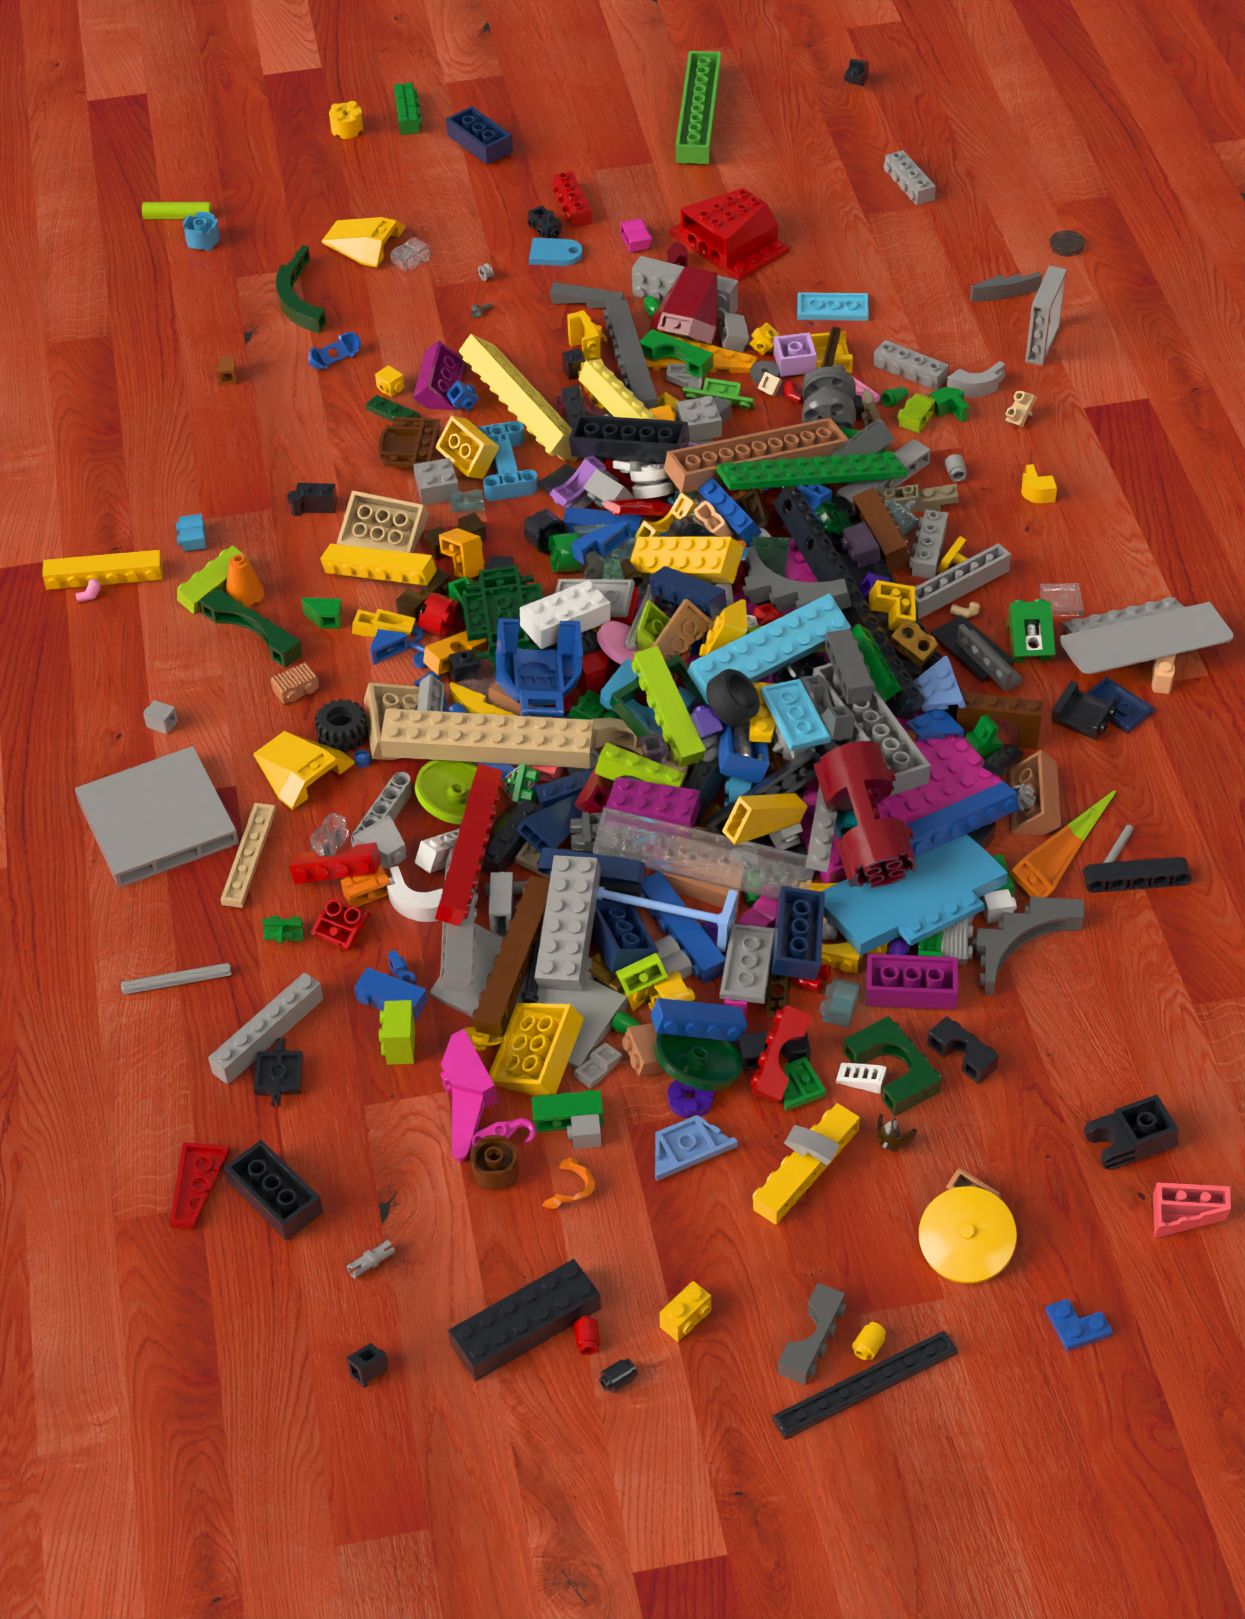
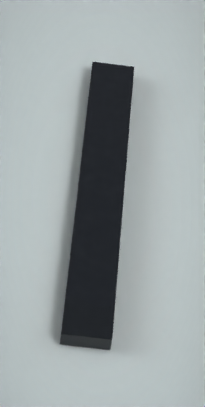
[772,1331,957,1440]

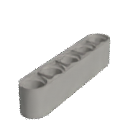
[351,772,412,848]

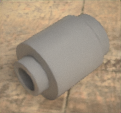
[945,454,967,482]

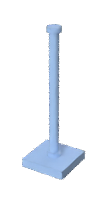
[597,887,738,952]

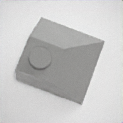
[353,815,407,868]

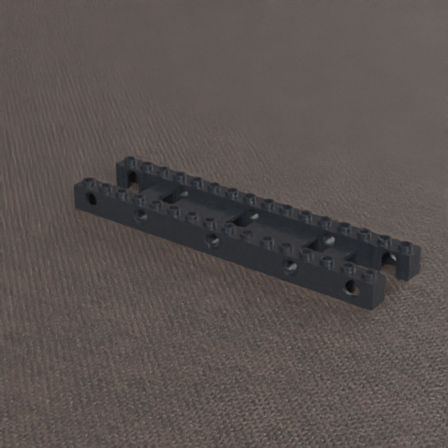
[773,487,963,721]

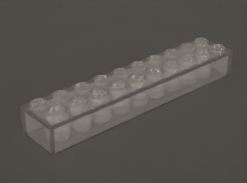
[593,807,814,899]

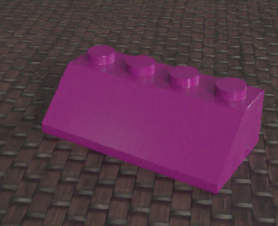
[413,340,466,410]
[866,954,958,1009]

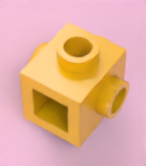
[749,322,779,356]

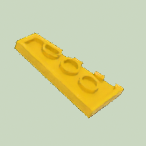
[749,682,776,743]

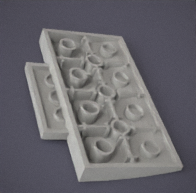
[429,925,627,1069]

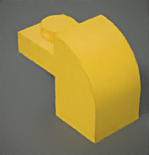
[1021,464,1057,504]

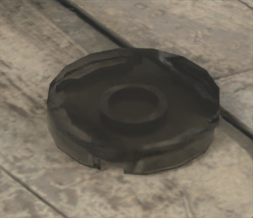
[1050,230,1085,257]

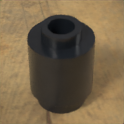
[599,1358,638,1393]

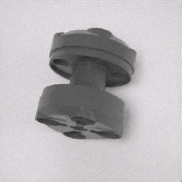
[802,365,856,429]

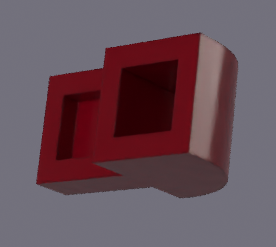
[667,242,688,267]

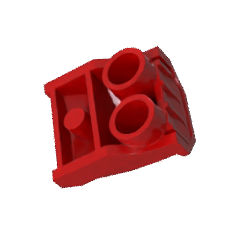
[310,897,371,950]

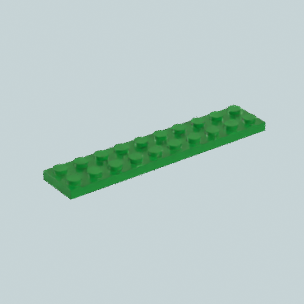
[716,451,908,490]

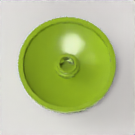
[415,760,498,825]

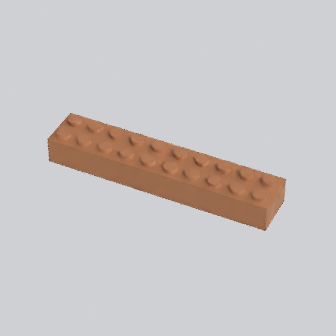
[664,418,849,493]

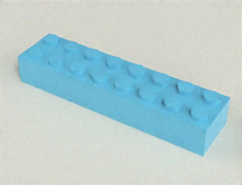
[687,593,851,706]

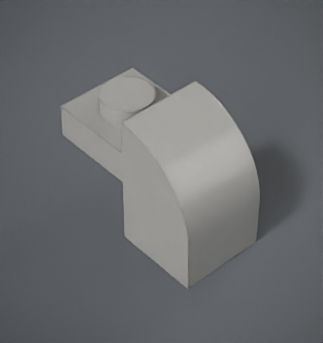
[769,823,803,851]

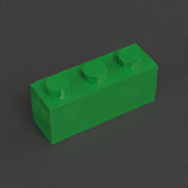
[531,1090,604,1133]

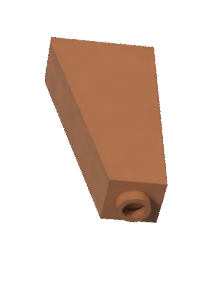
[660,858,743,912]

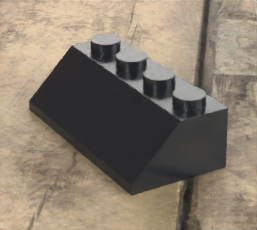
[479,799,543,877]

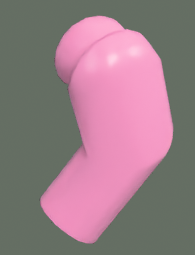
[75,579,101,603]

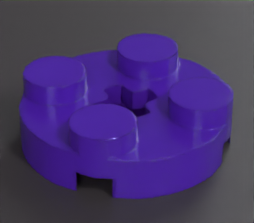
[667,1080,714,1118]

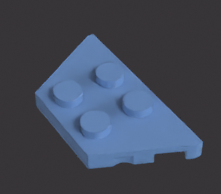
[913,655,966,711]
[655,1115,738,1181]

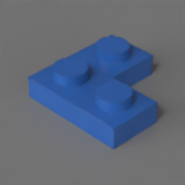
[1045,1299,1113,1352]

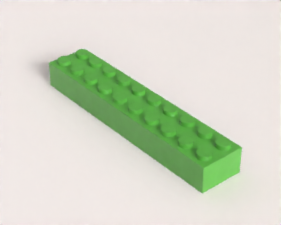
[676,51,721,164]

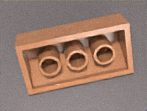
[1009,750,1061,835]

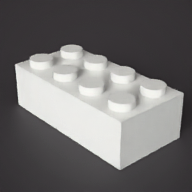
[520,580,611,649]

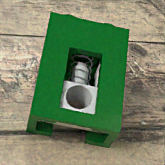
[1006,599,1055,662]

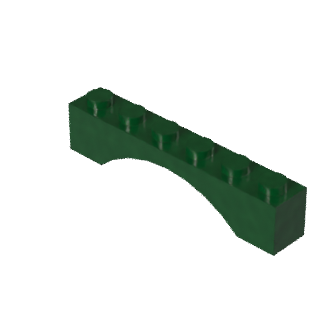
[200,588,302,668]

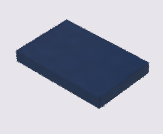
[1087,677,1155,734]

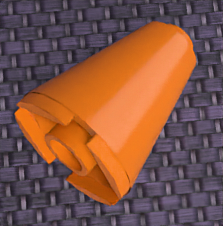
[226,554,264,608]

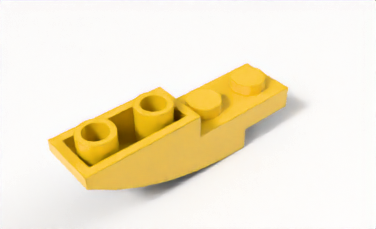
[449,682,517,716]

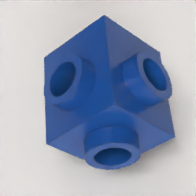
[446,380,479,412]

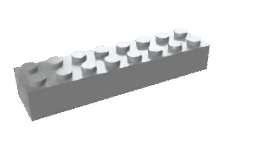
[813,663,931,796]

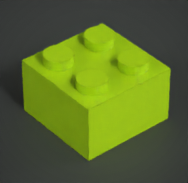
[379,1000,415,1065]

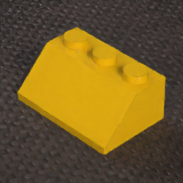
[699,599,748,657]

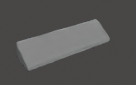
[417,674,445,712]

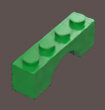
[640,329,713,379]

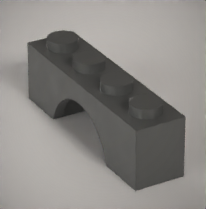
[800,675,855,741]
[778,1283,847,1385]

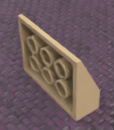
[336,491,429,553]
[364,682,419,760]

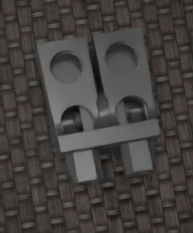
[570,812,628,855]

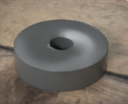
[750,361,779,384]

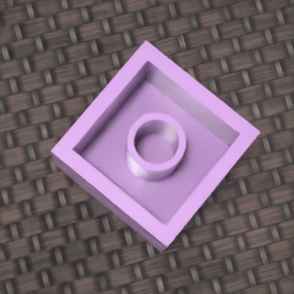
[773,333,817,377]

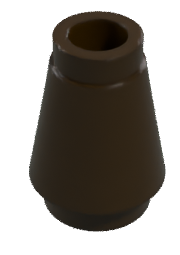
[620,559,643,587]

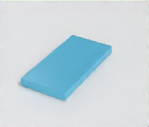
[797,293,869,321]
[760,679,831,751]

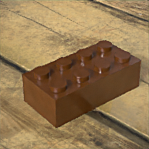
[853,487,911,573]

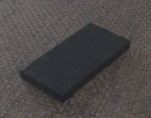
[931,615,1014,682]

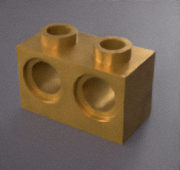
[890,619,938,668]

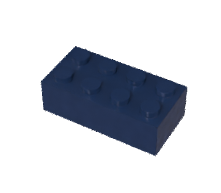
[446,106,513,164]
[771,886,825,981]
[592,900,659,974]

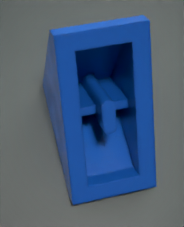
[370,629,409,665]

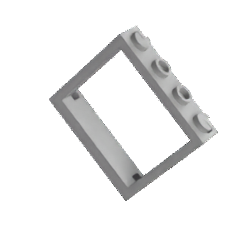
[1025,265,1067,366]

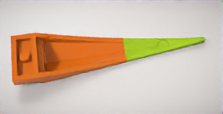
[1008,791,1116,898]

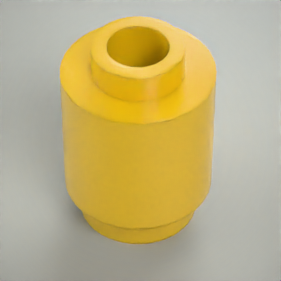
[852,1322,886,1360]

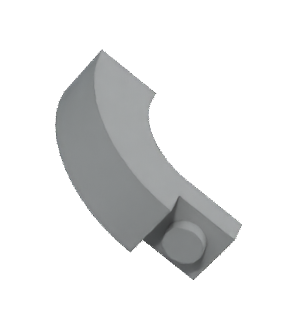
[947,361,1006,398]

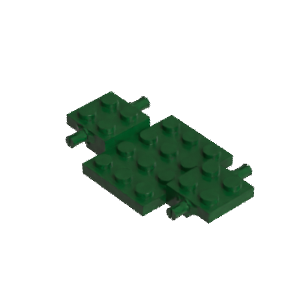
[462,565,545,672]

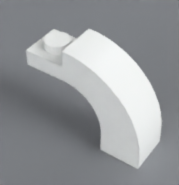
[387,866,443,922]

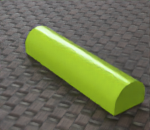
[142,202,212,219]

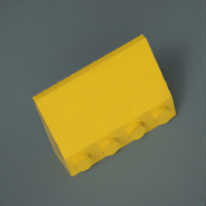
[489,1003,584,1097]

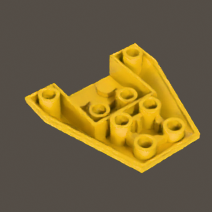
[322,217,406,268]
[253,731,355,810]

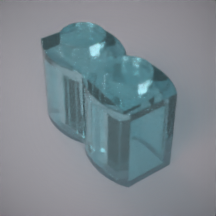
[819,978,860,1027]

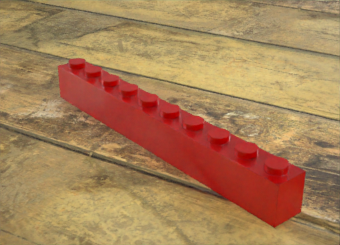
[435,763,504,927]

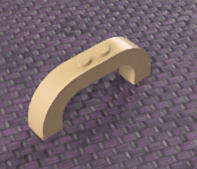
[592,718,689,787]

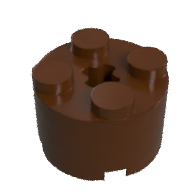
[470,1135,519,1190]

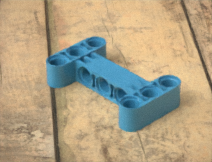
[477,421,538,501]

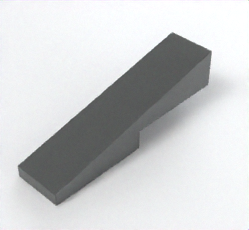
[549,282,625,308]

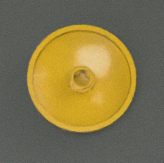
[919,1186,1017,1284]

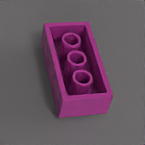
[605,777,700,839]

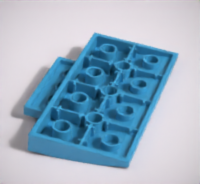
[821,834,1008,956]

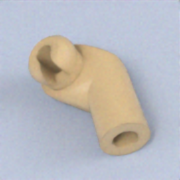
[950,602,980,619]

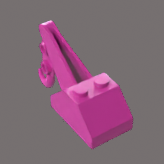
[440,1029,536,1162]

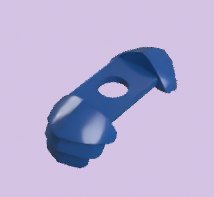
[308,332,361,369]

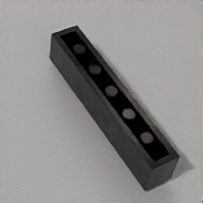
[704,749,821,842]

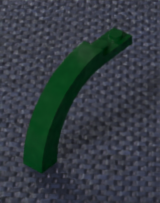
[276,245,327,333]

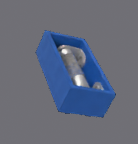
[717,720,769,784]

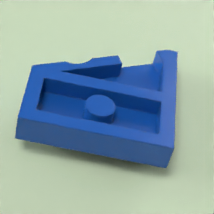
[906,709,964,741]

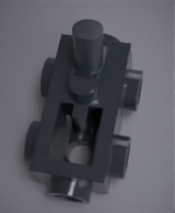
[527,205,562,238]

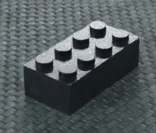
[224,1140,323,1241]

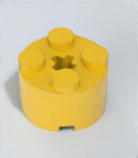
[329,101,364,139]
[645,971,695,1011]

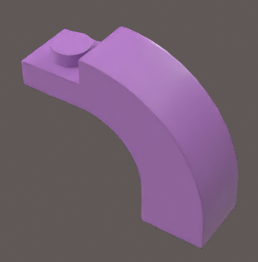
[549,455,607,508]

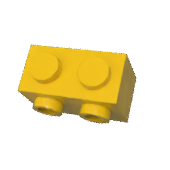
[659,1281,711,1342]

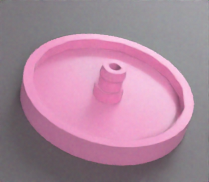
[597,621,638,665]

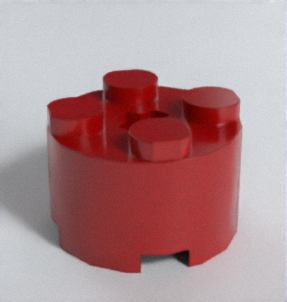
[419,592,460,638]

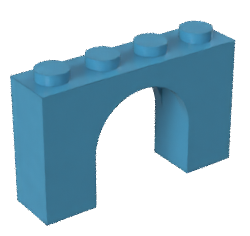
[600,658,697,738]

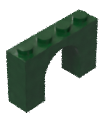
[843,1016,942,1116]

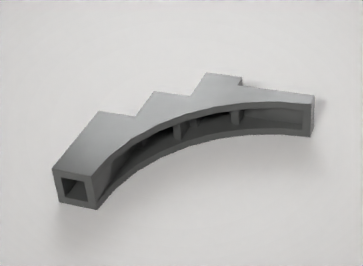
[743,547,852,612]
[971,897,1084,996]

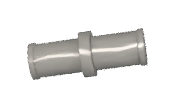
[347,1240,395,1279]

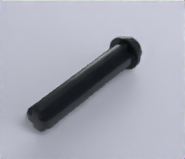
[521,939,540,1003]

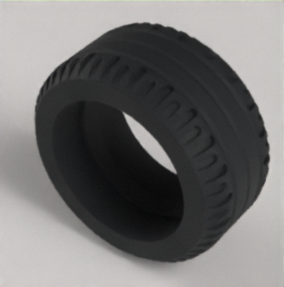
[706,669,760,727]

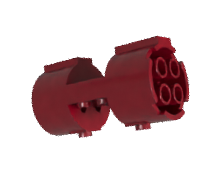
[813,741,917,888]

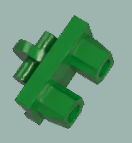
[504,764,540,802]
[262,915,304,944]

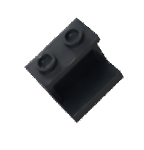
[1052,680,1117,740]

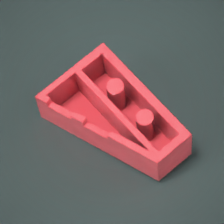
[1153,1182,1231,1238]

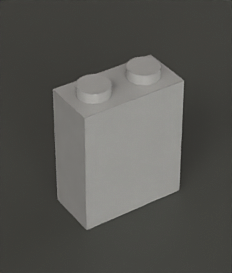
[489,872,515,937]

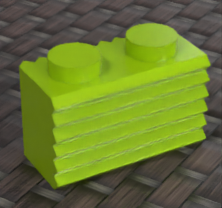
[897,393,935,433]
[616,953,668,996]

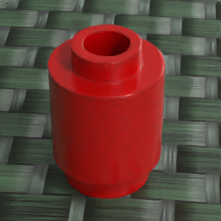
[574,1316,601,1355]

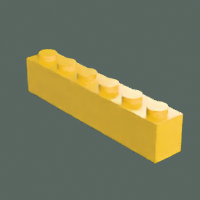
[320,544,437,586]
[42,550,163,590]
[752,1103,860,1225]

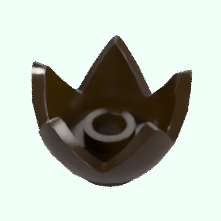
[877,1114,917,1152]

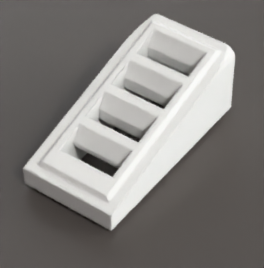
[836,1063,887,1094]

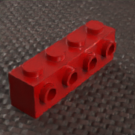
[551,171,592,228]

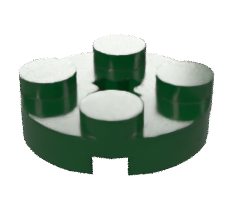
[815,501,851,537]

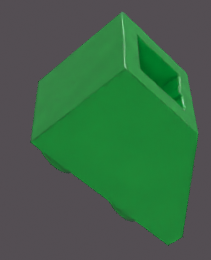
[302,598,343,629]

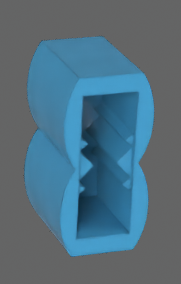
[176,513,206,552]

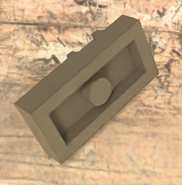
[861,389,881,427]

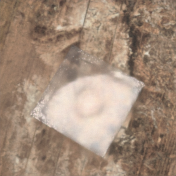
[1039,583,1084,616]

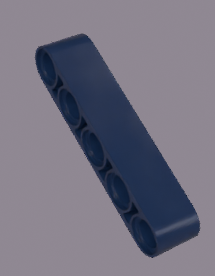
[537,848,646,885]

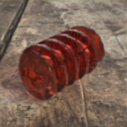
[762,487,783,529]

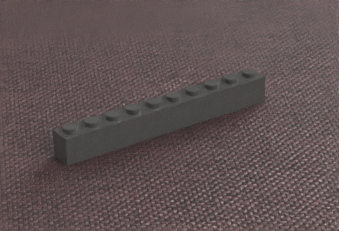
[603,300,658,410]

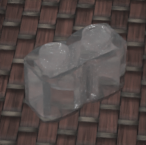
[390,237,431,272]
[310,812,349,856]

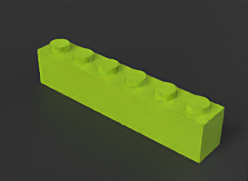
[631,646,706,767]

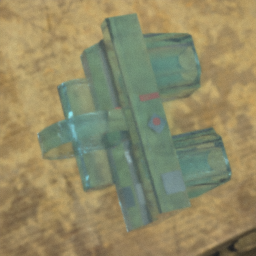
[449,489,485,514]

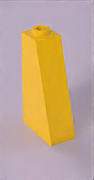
[722,793,808,845]

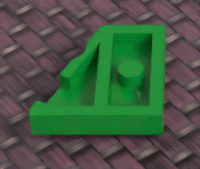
[784,1057,826,1111]

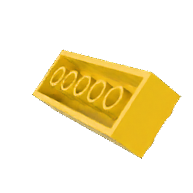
[630,537,744,584]

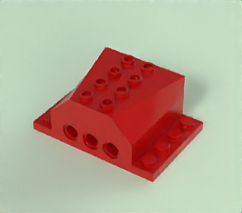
[669,188,790,282]

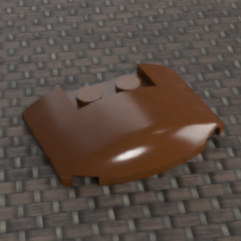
[379,417,440,468]

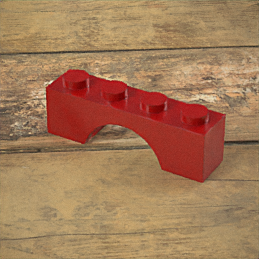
[289,842,382,884]
[750,1005,812,1103]

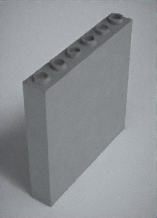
[75,746,239,888]

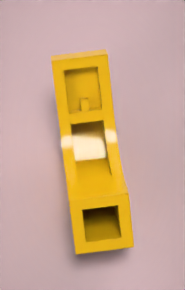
[634,493,698,538]

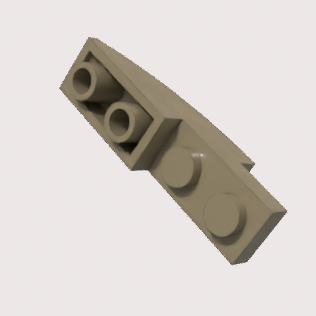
[880,484,959,512]

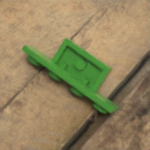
[682,378,755,410]

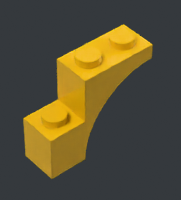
[821,941,891,973]

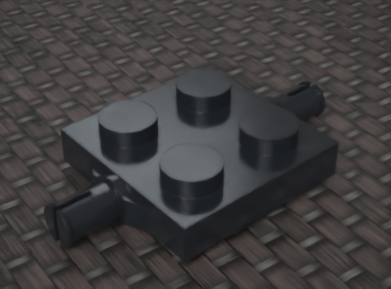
[254,1038,304,1107]

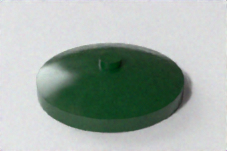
[653,1033,743,1091]

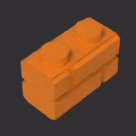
[341,865,391,907]

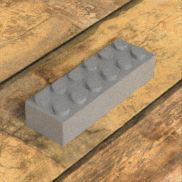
[632,256,738,319]
[535,855,601,991]

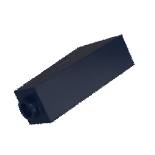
[515,792,582,853]

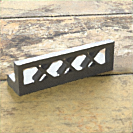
[957,624,1022,692]

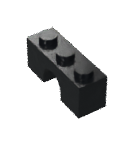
[927,1016,999,1084]
[738,1030,811,1071]

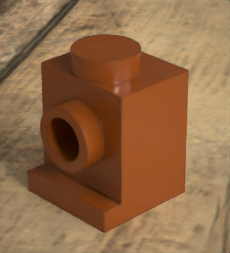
[217,356,237,386]

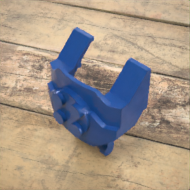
[495,618,583,718]

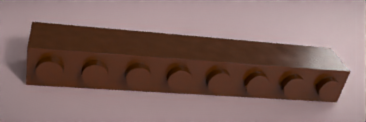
[471,876,550,1037]

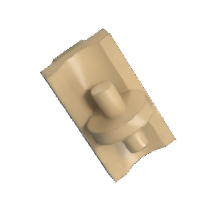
[1005,391,1037,427]

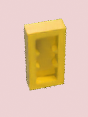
[937,536,968,573]

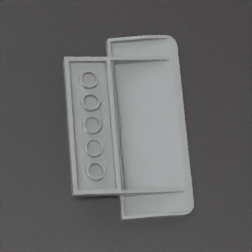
[1060,597,1233,674]

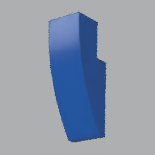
[571,521,632,565]

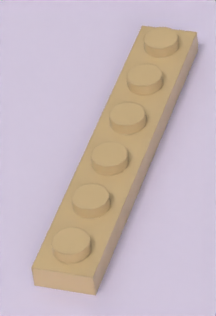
[221,803,276,908]

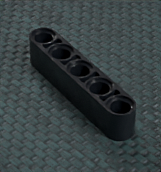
[1082,857,1192,893]

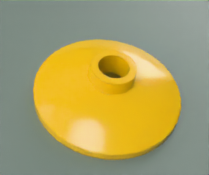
[461,1027,504,1050]

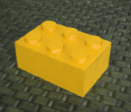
[435,416,499,479]

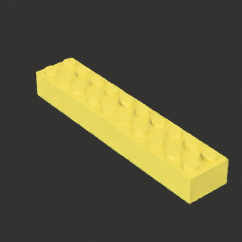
[459,334,578,462]

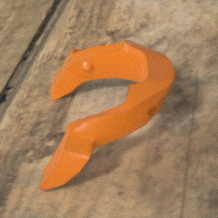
[542,1157,595,1209]

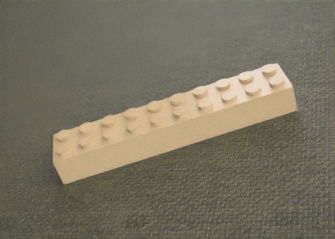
[380,709,594,768]

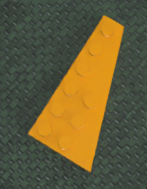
[645,333,757,373]

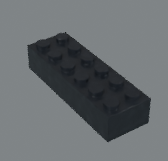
[569,414,690,463]
[448,1259,601,1382]

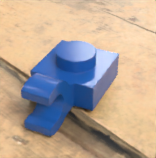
[388,950,416,985]

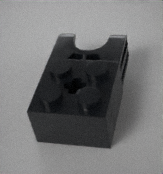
[1084,1095,1179,1170]

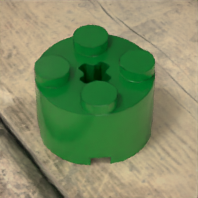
[549,532,582,573]

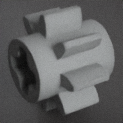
[1012,783,1036,811]

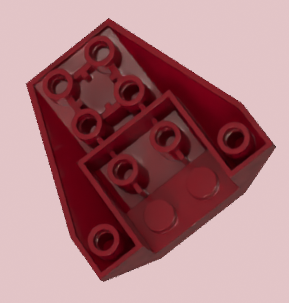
[649,266,717,345]

